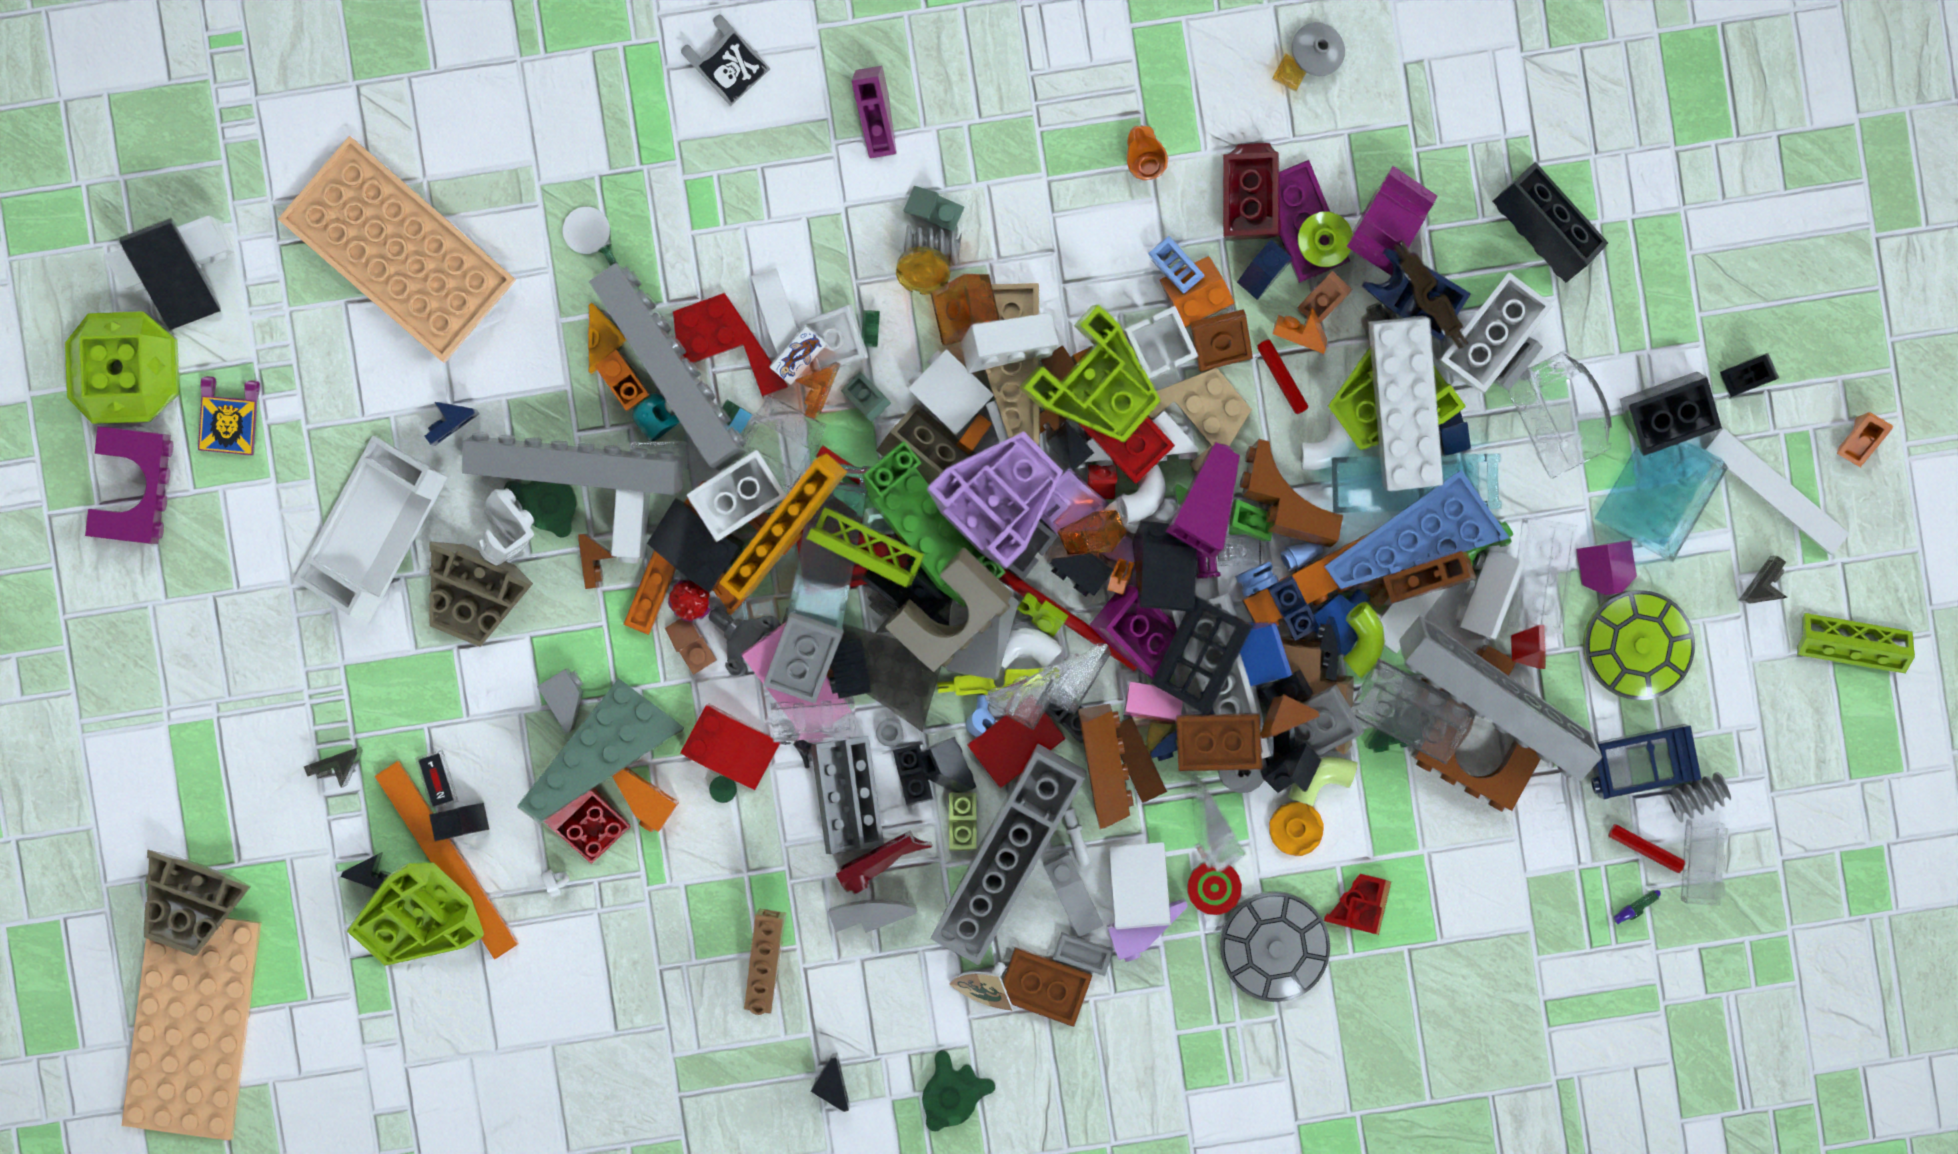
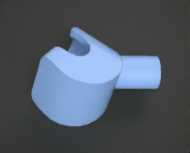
[966,695,996,737]

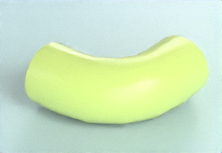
[1288,756,1358,806]

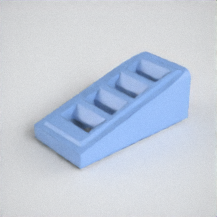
[1148,236,1205,294]

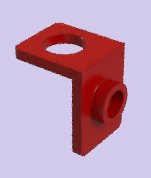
[1088,465,1117,499]

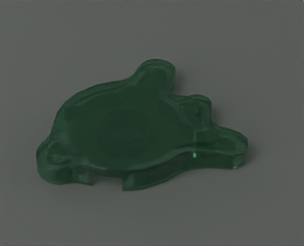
[504,481,578,538]
[922,1050,996,1132]

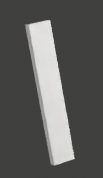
[1704,428,1850,555]

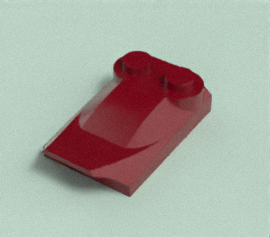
[1223,143,1282,240]
[835,830,933,894]

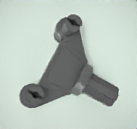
[708,607,781,676]

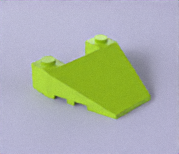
[1019,304,1161,442]

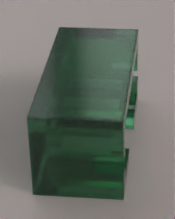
[862,310,880,348]

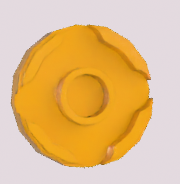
[1269,801,1324,856]

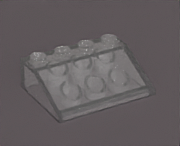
[1190,773,1247,872]

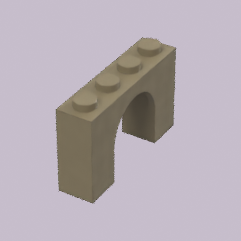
[885,548,1012,672]

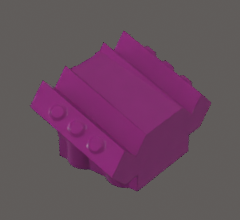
[1347,166,1437,276]

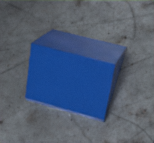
[1240,622,1292,686]

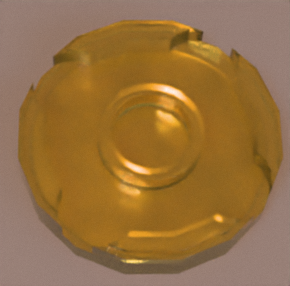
[896,246,951,295]

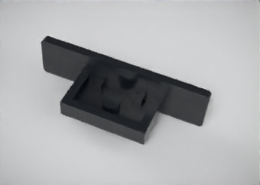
[862,562,951,626]

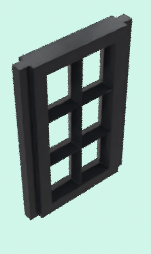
[1151,595,1253,715]

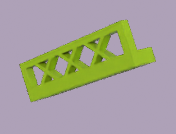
[807,507,925,587]
[1797,613,1915,674]

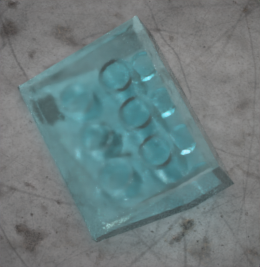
[1595,441,1728,562]

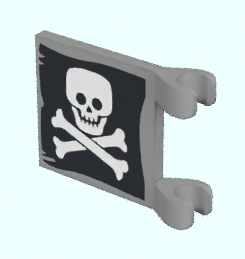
[681,14,771,106]

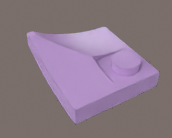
[1041,467,1109,545]

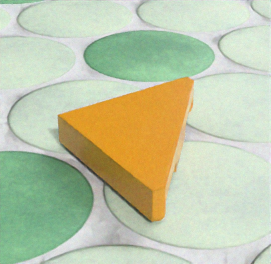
[588,302,627,375]

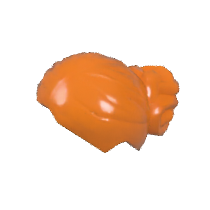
[1127,125,1168,181]

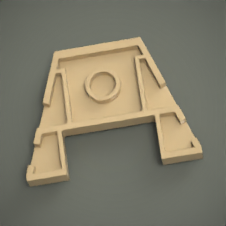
[1148,368,1252,473]

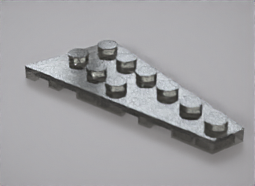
[782,607,942,732]

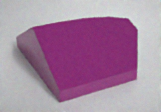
[1576,540,1637,595]

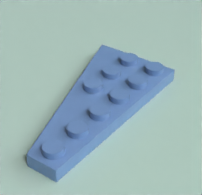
[1324,470,1510,589]

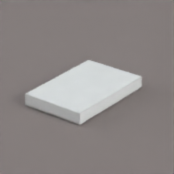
[1109,842,1171,930]

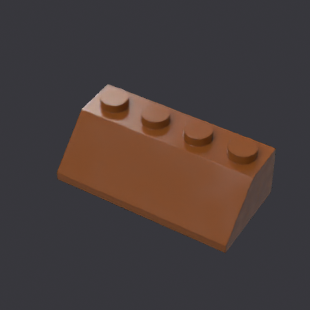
[1078,704,1134,829]

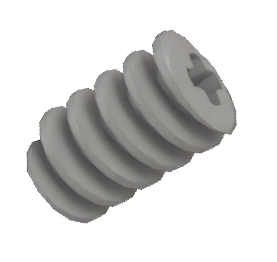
[904,225,962,266]
[1668,772,1732,823]

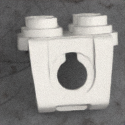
[477,488,534,566]

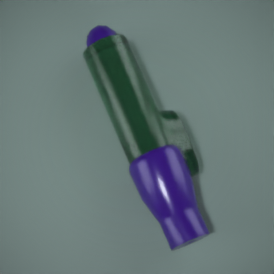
[1613,890,1661,925]

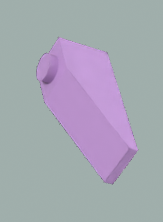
[1107,898,1188,962]

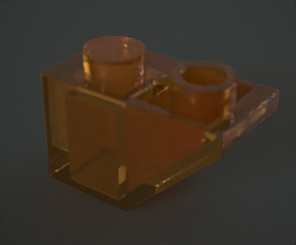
[1057,510,1127,554]

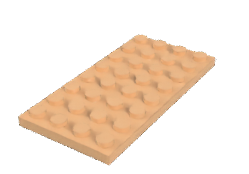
[278,136,516,363]
[121,918,261,1141]

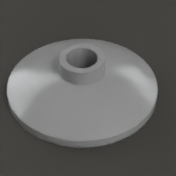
[1292,23,1345,76]

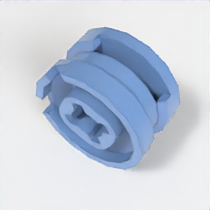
[1235,561,1279,596]

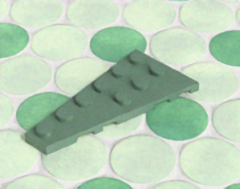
[517,678,684,824]

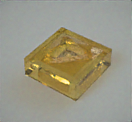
[1272,53,1306,92]

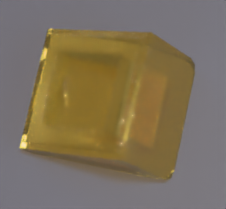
[1146,721,1172,750]

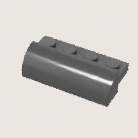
[811,736,884,854]

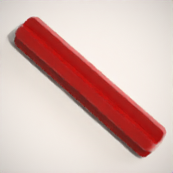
[1257,339,1309,414]
[1608,824,1686,873]

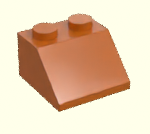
[1159,256,1235,328]

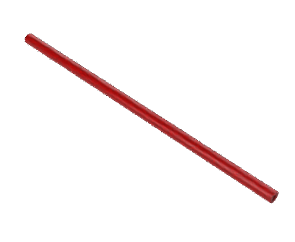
[816,445,1137,671]

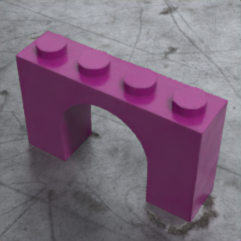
[85,426,174,544]

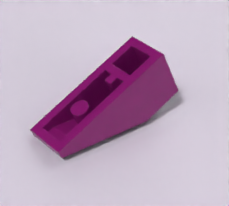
[851,66,897,159]

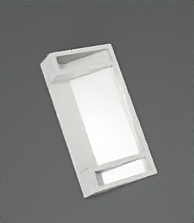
[294,436,448,622]

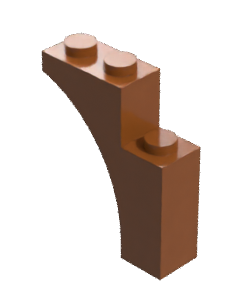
[1240,439,1343,548]

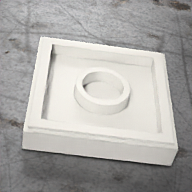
[800,305,868,374]

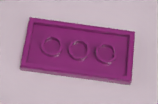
[1279,160,1351,283]

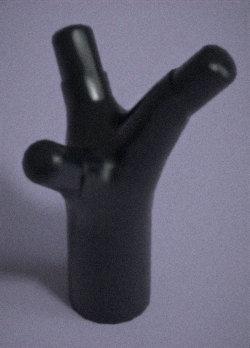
[783,727,813,769]

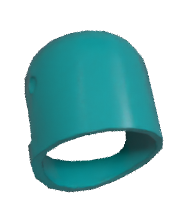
[632,393,681,442]

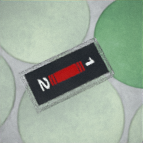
[415,749,459,810]

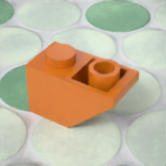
[595,350,649,411]

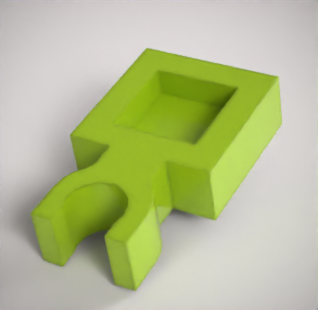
[1017,592,1068,637]

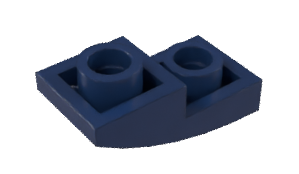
[1267,575,1319,641]
[1149,728,1178,761]

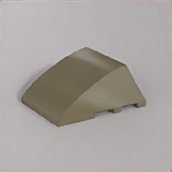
[429,541,533,647]
[144,849,251,956]

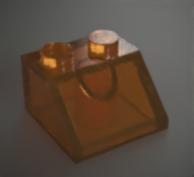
[931,274,1000,346]

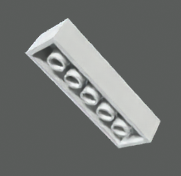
[1368,316,1443,491]

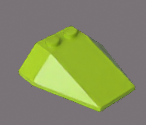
[1328,317,1466,450]
[347,863,484,966]

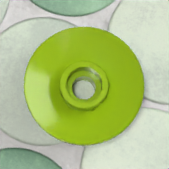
[1298,212,1353,267]

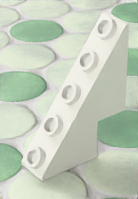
[1077,411,1199,469]

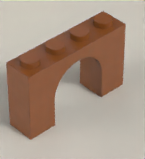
[1412,699,1541,812]

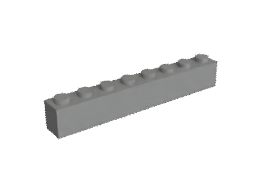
[462,433,683,495]

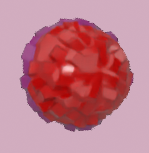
[668,579,711,622]

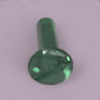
[598,244,618,266]

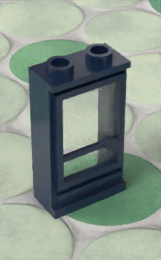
[1591,724,1702,800]

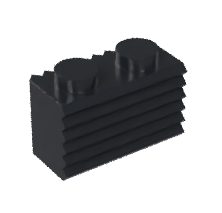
[829,637,872,699]

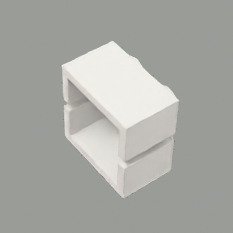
[1123,306,1198,379]

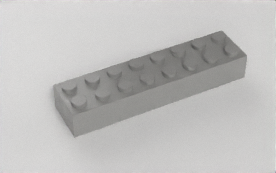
[589,263,747,471]
[1399,615,1602,781]

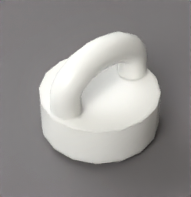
[541,869,569,898]

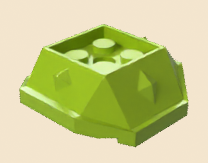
[65,311,180,424]

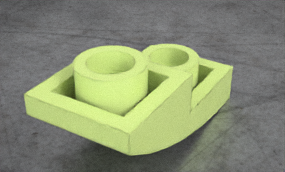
[949,793,977,851]

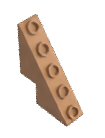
[1280,637,1354,754]
[744,908,786,1015]

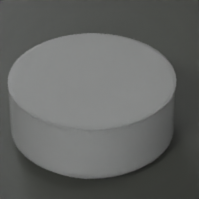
[876,719,904,747]

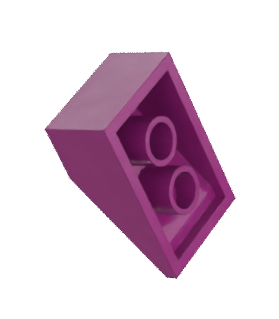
[1090,585,1177,680]

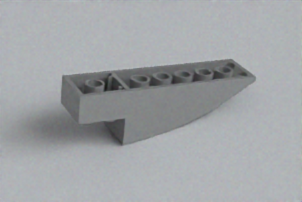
[930,744,1087,965]

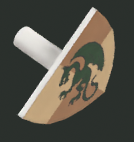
[949,962,1013,1011]

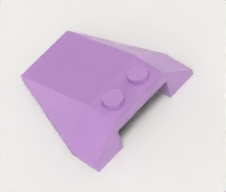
[927,432,1063,569]

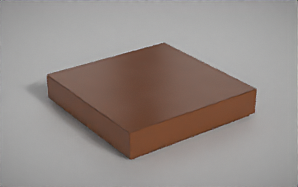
[1190,309,1253,372]

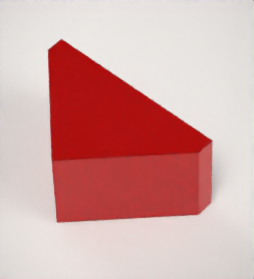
[1511,625,1546,669]

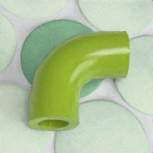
[1342,602,1385,679]

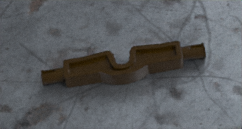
[1393,240,1468,349]

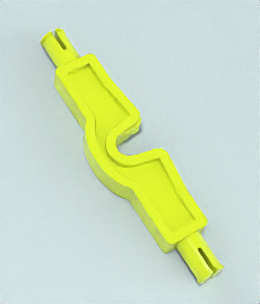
[937,668,1061,698]

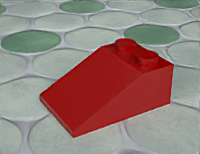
[680,703,781,790]

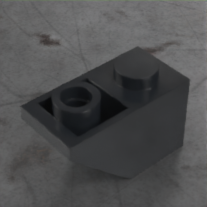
[1049,553,1114,597]
[916,737,977,793]

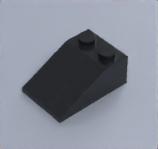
[647,497,745,593]
[1132,521,1197,612]

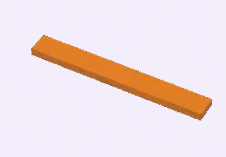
[375,761,519,960]

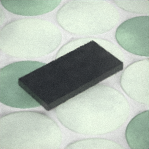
[119,218,221,330]

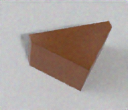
[1260,695,1320,739]

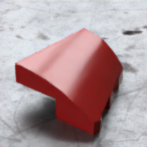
[1324,874,1391,935]

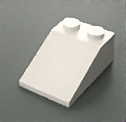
[686,450,787,542]

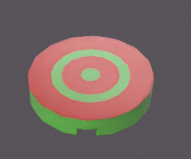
[1187,860,1242,915]

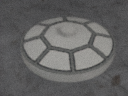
[1220,891,1330,1002]

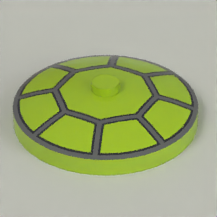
[1583,590,1695,700]

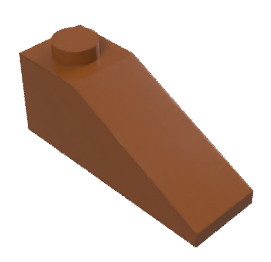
[1383,551,1476,604]

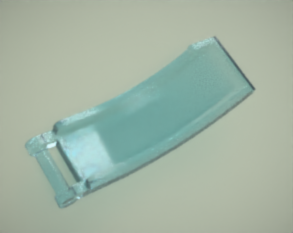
[1332,453,1502,513]
[786,457,871,629]

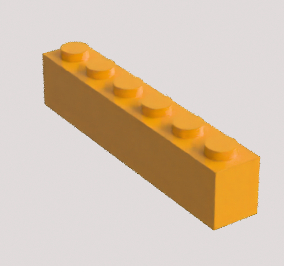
[719,454,847,601]

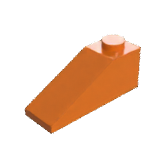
[612,767,679,832]

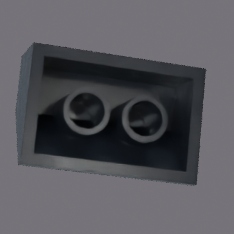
[1619,371,1722,456]

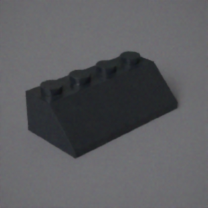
[1492,162,1608,283]

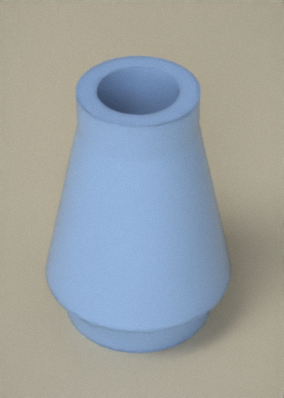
[1280,542,1323,572]

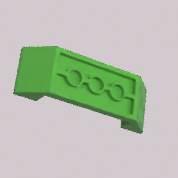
[862,441,1005,607]

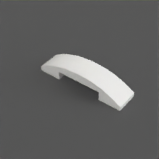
[751,268,812,377]

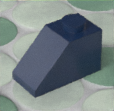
[1237,240,1294,300]

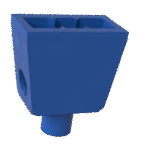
[1313,588,1370,656]

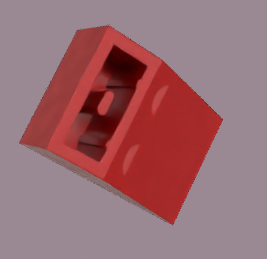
[543,787,631,864]

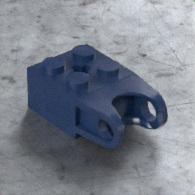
[1362,248,1471,341]

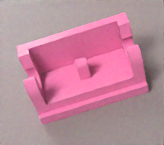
[1124,682,1183,724]

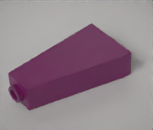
[1166,442,1240,559]

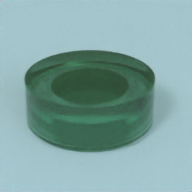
[709,775,737,803]

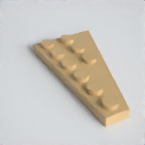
[956,283,1040,447]

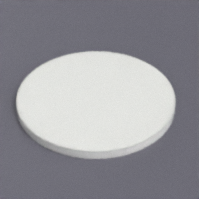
[563,207,610,254]

